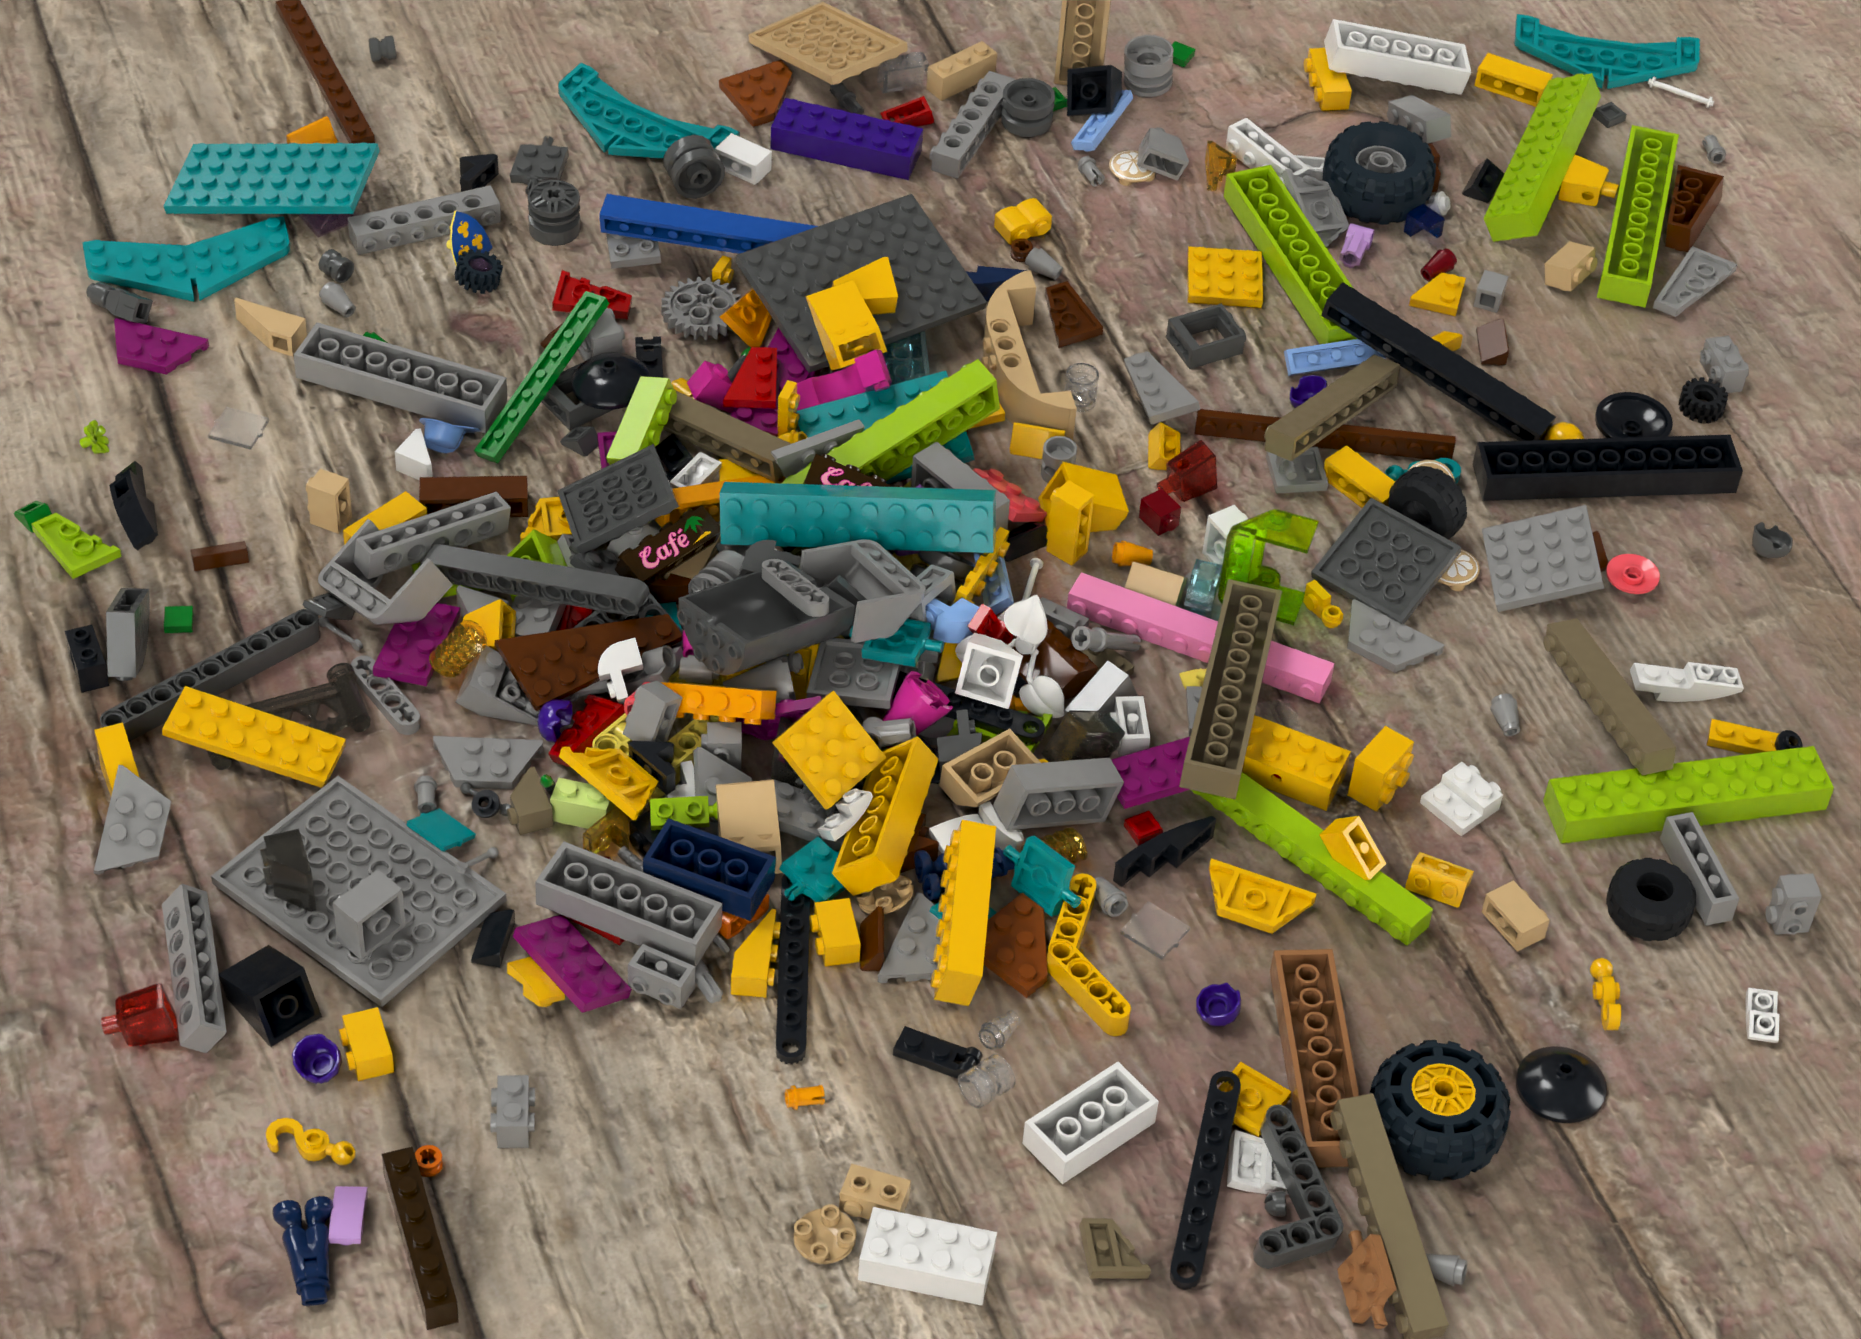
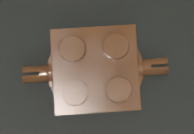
[1337,1230,1396,1329]

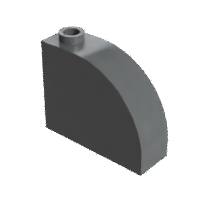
[106,588,150,681]

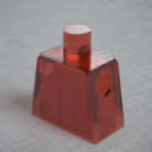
[1157,440,1217,502]
[101,983,179,1046]

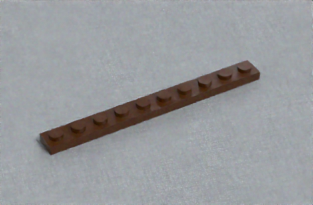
[275,0,375,143]
[1194,409,1456,460]

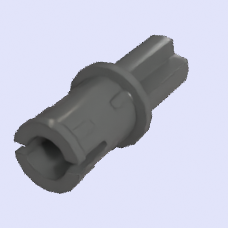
[830,82,864,115]

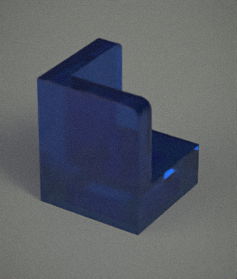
[1404,204,1445,238]

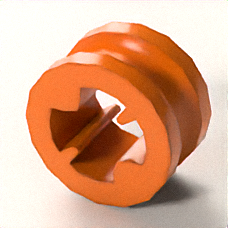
[415,1145,443,1177]

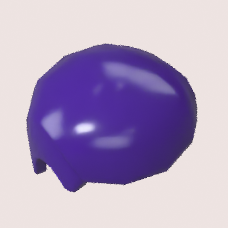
[1290,375,1327,408]
[538,699,573,743]
[1196,983,1241,1027]
[292,1034,342,1084]

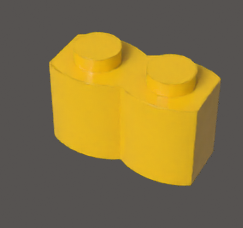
[994,198,1052,245]

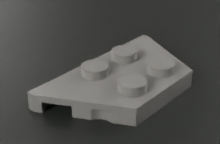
[1281,169,1349,247]
[771,419,865,478]
[511,596,567,637]
[1347,599,1444,673]
[433,736,543,790]
[693,747,752,836]
[94,765,171,875]
[771,779,844,851]
[878,892,940,983]

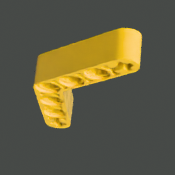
[1047,873,1131,1036]

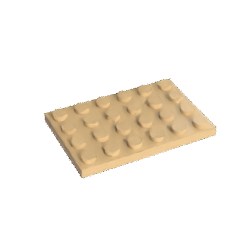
[748,2,908,85]

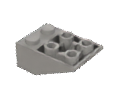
[455,645,540,726]

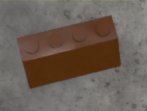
[997,609,1098,700]

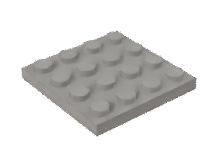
[1482,505,1604,612]

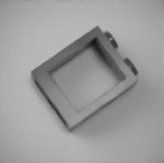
[1166,304,1246,369]
[541,362,612,430]

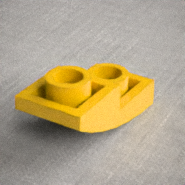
[507,956,565,1007]

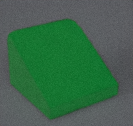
[14,501,52,533]

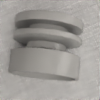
[1124,35,1173,97]
[688,550,744,594]

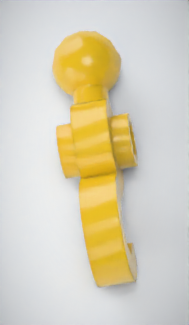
[1590,958,1621,1031]
[266,1118,356,1166]

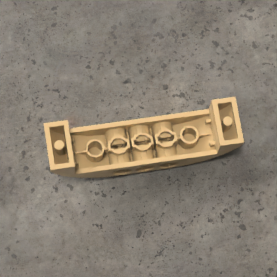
[981,270,1077,440]

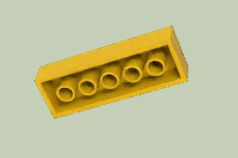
[832,736,939,896]
[931,820,996,1006]

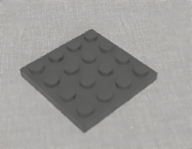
[557,444,679,553]
[1311,498,1461,624]

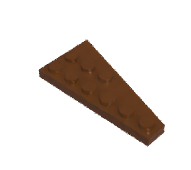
[494,614,683,712]

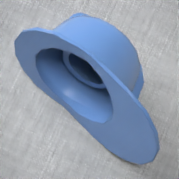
[419,418,481,454]

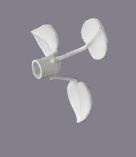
[955,595,1066,718]

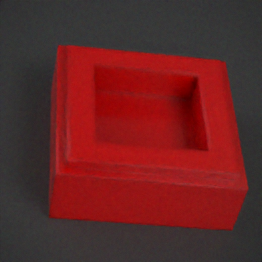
[1124,810,1163,846]

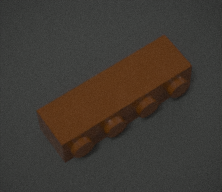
[419,476,528,517]

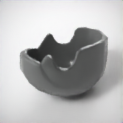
[1752,522,1793,559]

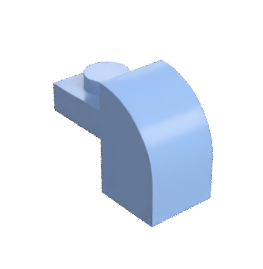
[925,598,979,643]

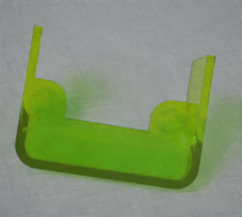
[1218,509,1319,625]

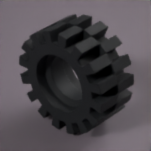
[1678,377,1728,423]

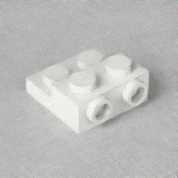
[1420,762,1503,836]

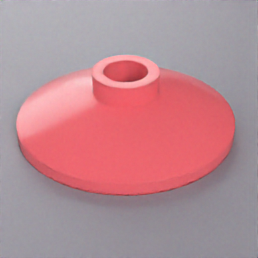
[1606,554,1660,594]

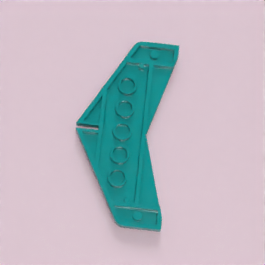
[1514,14,1700,89]
[558,63,740,158]
[82,216,290,302]

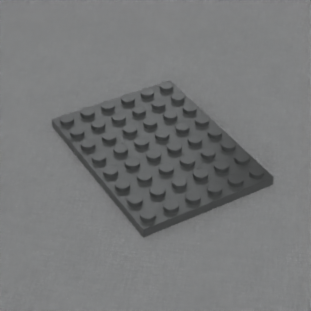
[735,194,987,373]

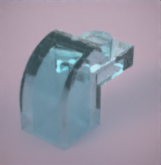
[1184,559,1223,619]

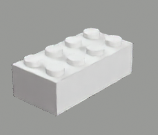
[1022,1062,1159,1184]
[858,1207,997,1306]

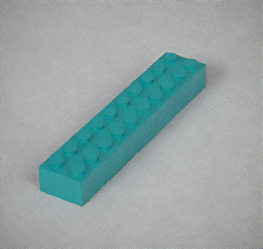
[719,482,996,553]

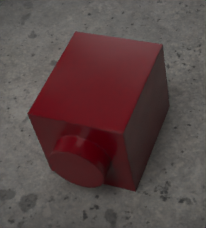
[1139,488,1181,536]

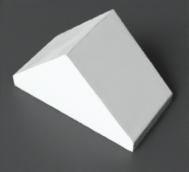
[395,428,432,481]

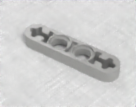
[762,559,829,617]
[351,656,420,735]

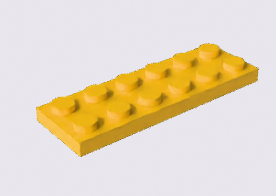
[162,686,346,788]

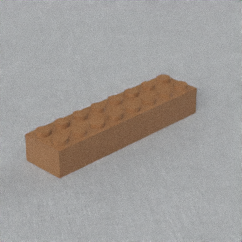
[1270,949,1359,1168]

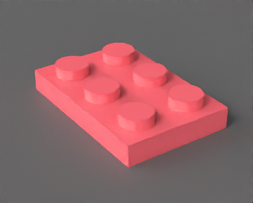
[973,468,1047,522]

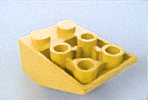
[805,280,887,370]

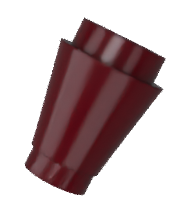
[1420,248,1457,281]

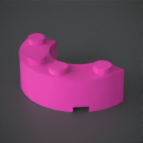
[797,349,892,411]

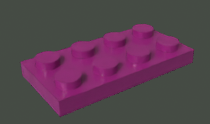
[373,603,460,686]
[1111,737,1190,809]
[513,914,632,1013]

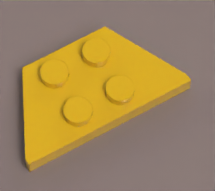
[520,497,572,542]
[559,747,659,821]
[1209,858,1317,934]

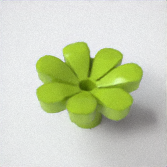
[79,420,109,454]

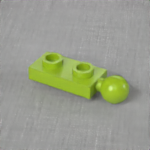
[650,796,718,830]

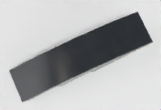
[1113,816,1216,887]

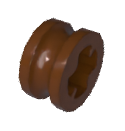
[1010,238,1033,262]

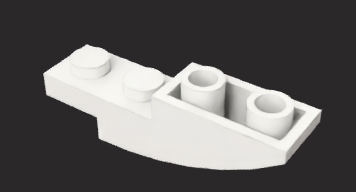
[1630,662,1744,702]

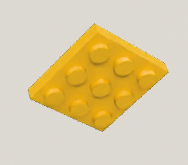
[1187,246,1263,308]
[772,690,887,810]

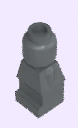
[86,282,153,324]

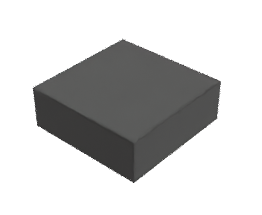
[1592,102,1627,128]

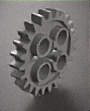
[661,276,741,340]

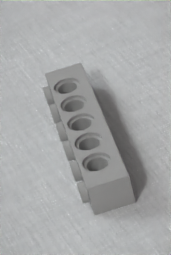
[929,71,1015,179]
[348,185,501,255]
[354,492,511,579]
[162,884,227,1053]

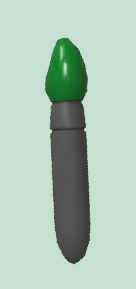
[728,347,751,383]

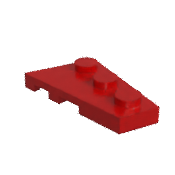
[552,270,632,320]

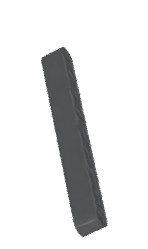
[419,544,649,616]
[100,609,320,742]

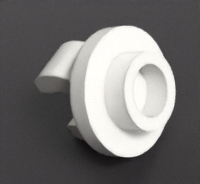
[1424,191,1451,216]

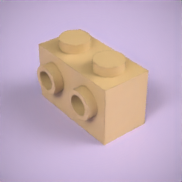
[1545,241,1597,291]
[306,468,352,534]
[1125,562,1188,607]
[1482,880,1550,952]
[839,1163,911,1220]

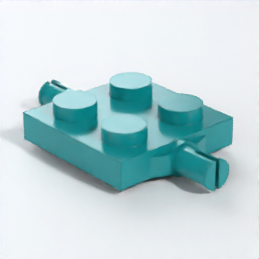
[850,619,944,667]
[1003,835,1082,917]
[779,837,846,902]

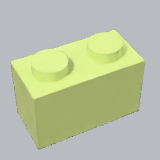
[550,777,615,833]

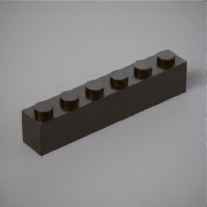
[382,1146,459,1330]

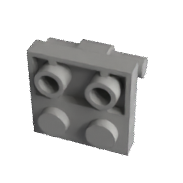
[1266,447,1328,494]

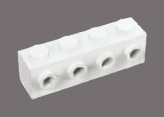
[1225,118,1311,187]

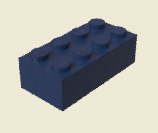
[643,818,776,921]

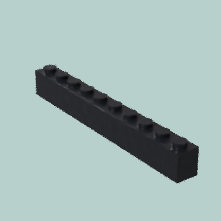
[1321,282,1556,441]

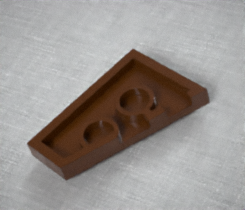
[1045,281,1103,348]

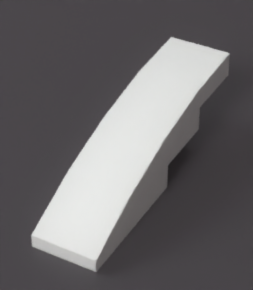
[647,452,722,531]

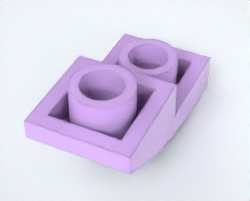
[328,1186,368,1245]

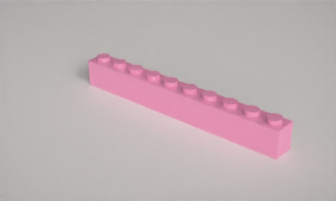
[1067,572,1335,704]

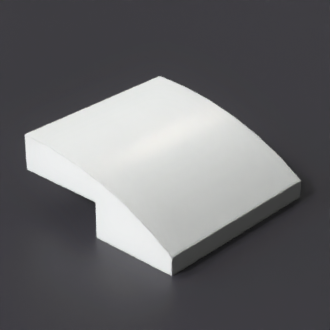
[1227,1130,1294,1195]

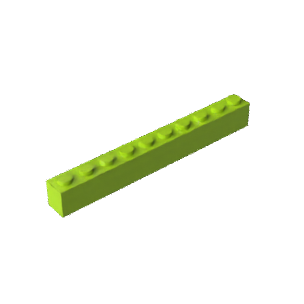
[1191,772,1433,946]

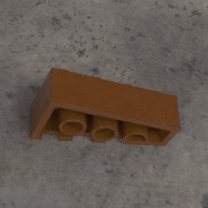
[1665,165,1724,252]

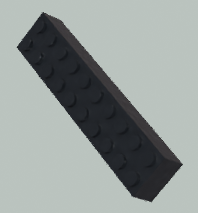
[1472,435,1743,501]

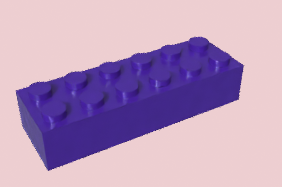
[770,98,923,180]

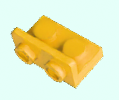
[1405,852,1474,908]

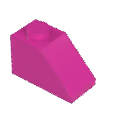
[687,361,734,413]

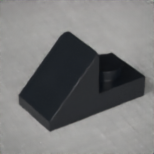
[459,154,499,192]
[629,741,676,795]

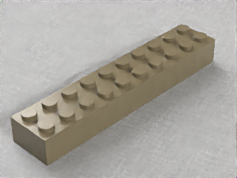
[1179,579,1282,800]

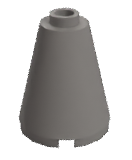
[723,655,796,704]

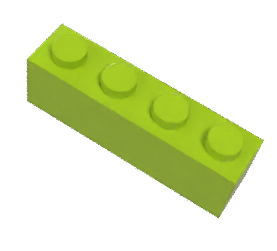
[606,376,677,465]

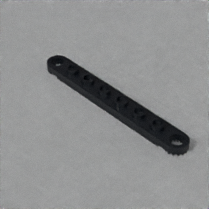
[893,671,1045,745]
[776,874,810,1065]
[1170,1071,1241,1289]

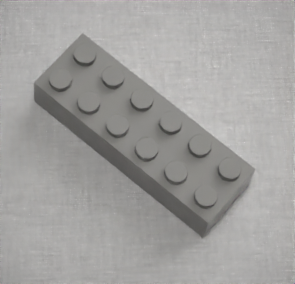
[535,841,722,967]

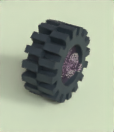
[454,249,503,294]

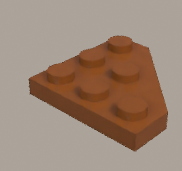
[719,60,793,127]
[984,893,1048,998]

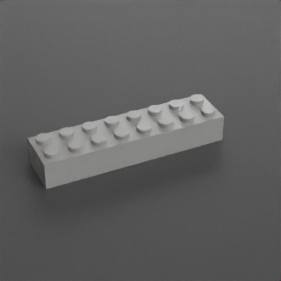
[294,323,507,433]

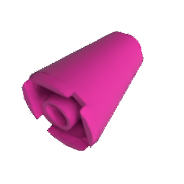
[883,671,953,749]

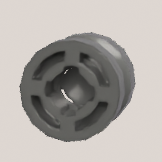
[369,35,396,62]
[319,249,354,283]

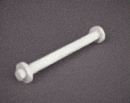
[1648,77,1714,108]
[1022,558,1043,600]

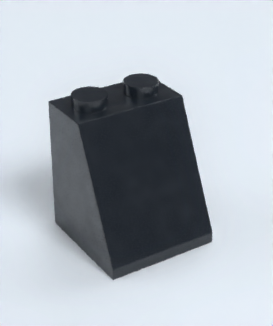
[219,945,322,1047]

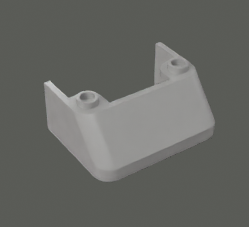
[318,519,453,625]
[799,539,926,643]

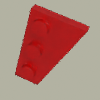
[723,347,777,409]
[548,694,625,767]

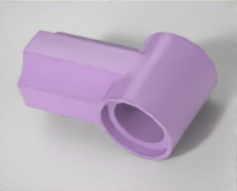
[1339,223,1375,268]

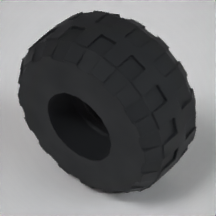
[1388,466,1467,540]
[1606,858,1696,942]

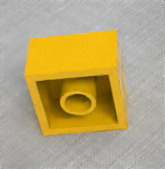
[1348,726,1414,812]

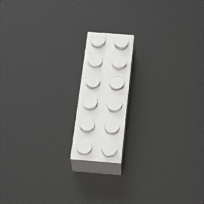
[1324,19,1471,95]

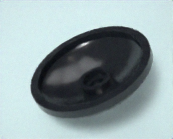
[572,352,650,410]
[1595,392,1673,438]
[1515,1046,1607,1123]

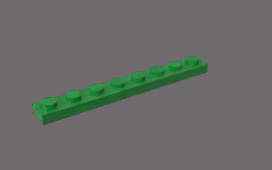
[474,291,609,464]

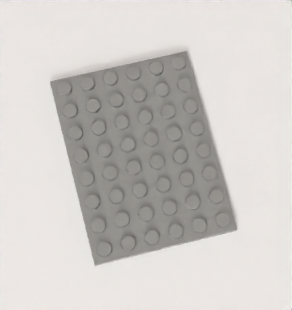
[211,776,507,1008]

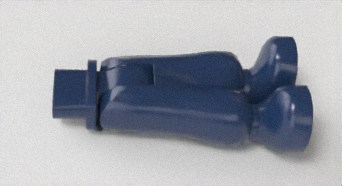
[914,847,1015,901]
[272,1196,333,1306]

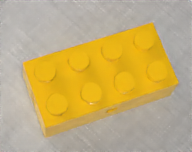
[1242,715,1351,811]

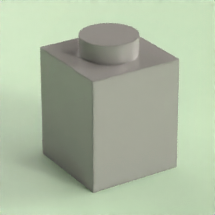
[1473,270,1509,313]

